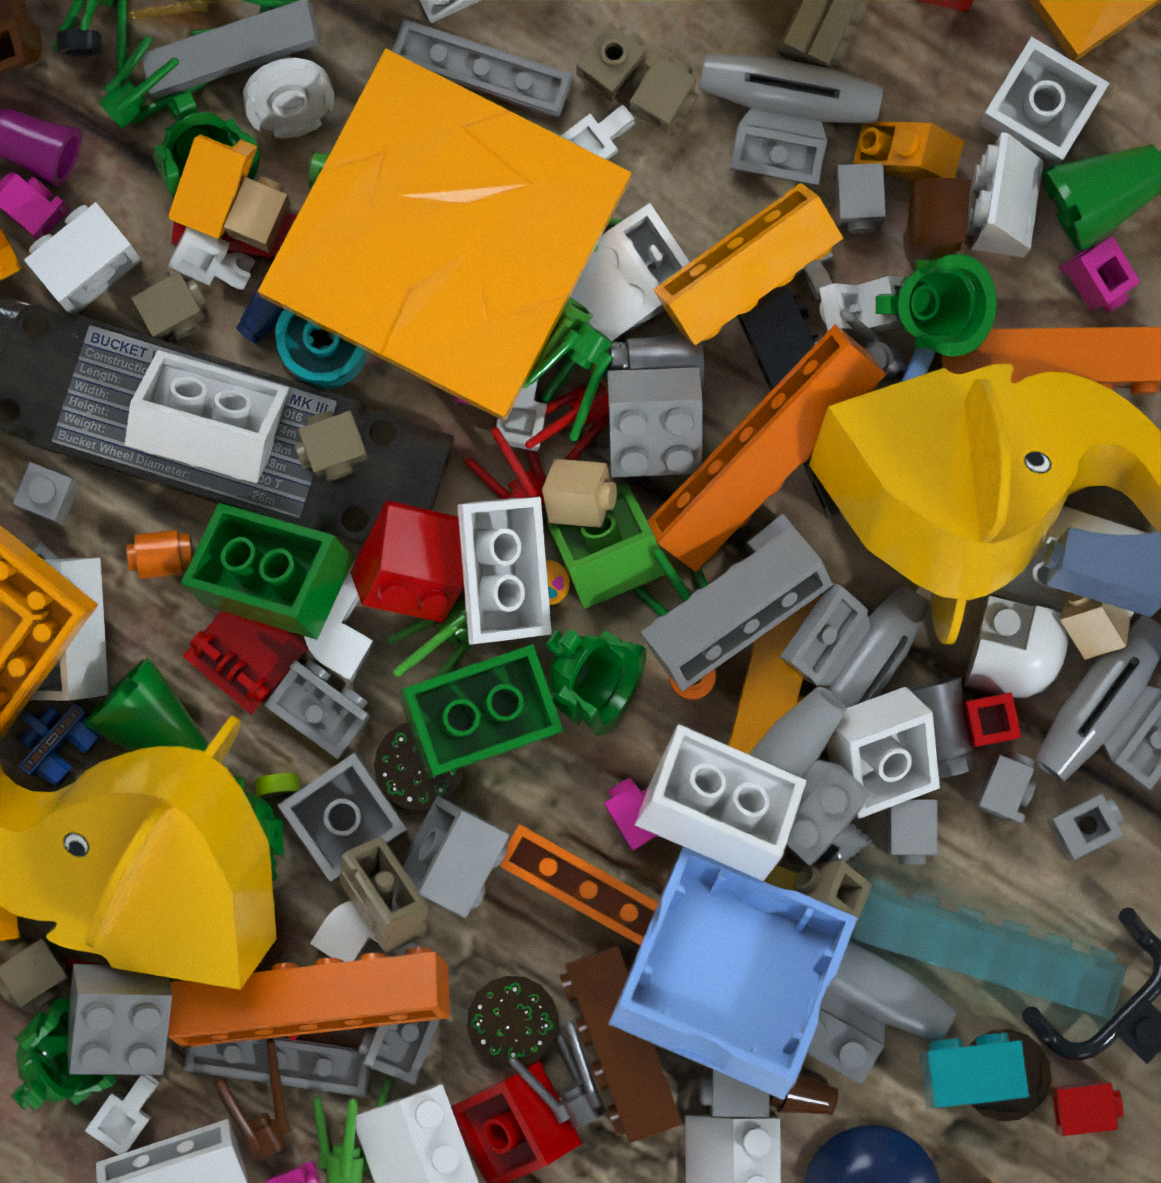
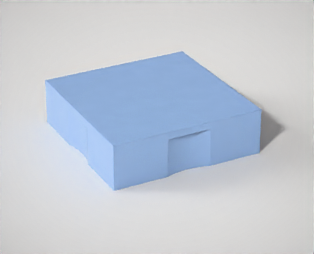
[609,846,857,1099]

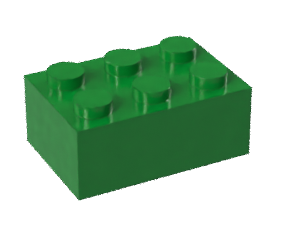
[180,503,354,640]
[397,644,564,780]

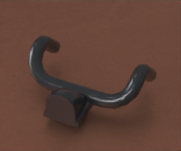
[1022,907,1161,1064]

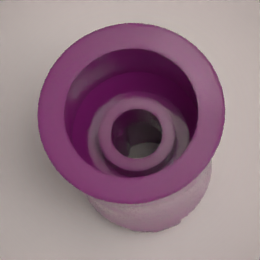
[0,107,82,187]

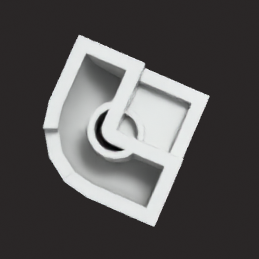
[964,595,1070,698]

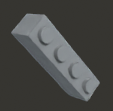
[641,526,833,692]

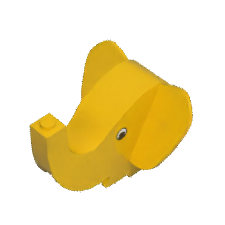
[809,364,1161,644]
[0,715,277,990]

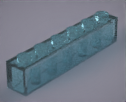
[850,877,1128,1020]

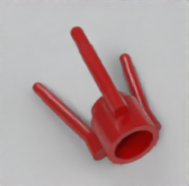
[525,383,609,460]
[465,426,547,506]

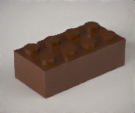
[560,944,682,1144]

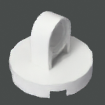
[243,55,334,139]

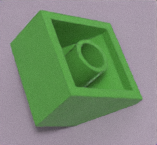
[544,482,666,609]

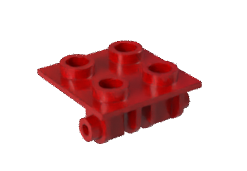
[183,611,309,715]

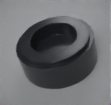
[56,29,102,57]

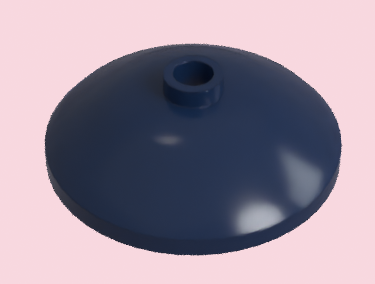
[804,1125,940,1183]

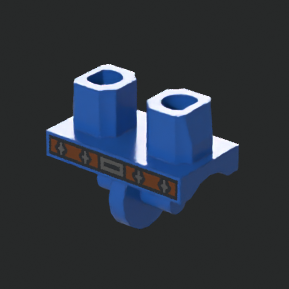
[19,704,103,786]

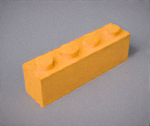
[653,183,844,345]
[728,595,821,754]

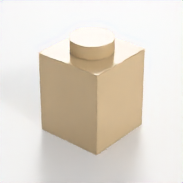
[223,176,291,253]
[542,459,617,528]
[1060,591,1130,660]

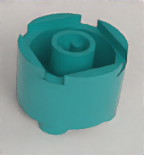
[275,309,369,389]

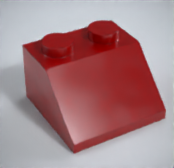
[350,500,464,623]
[451,1061,583,1183]

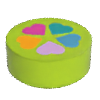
[255,773,302,799]

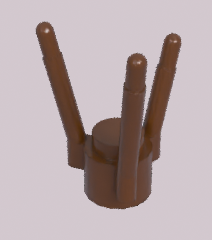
[214,1039,291,1160]

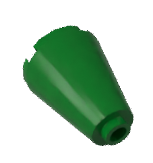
[1042,144,1161,252]
[84,657,209,752]

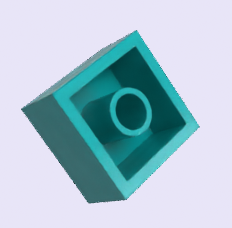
[919,1032,1029,1109]

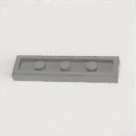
[142,0,320,99]
[392,19,574,120]
[184,1037,371,1097]

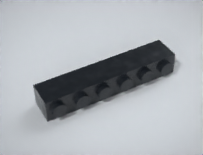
[737,284,841,519]

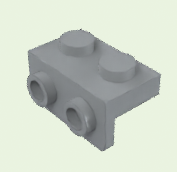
[264,659,371,760]
[358,1019,440,1085]

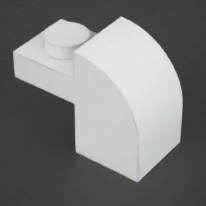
[819,276,903,337]
[304,574,376,683]
[310,900,420,962]

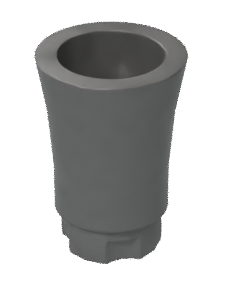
[607,333,704,391]
[909,677,975,779]

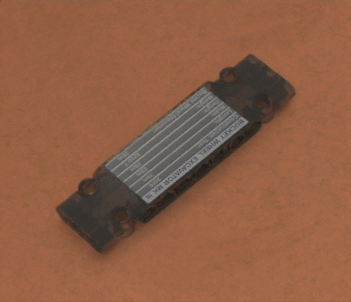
[0,295,455,545]

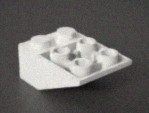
[966,132,1044,258]
[570,203,690,342]

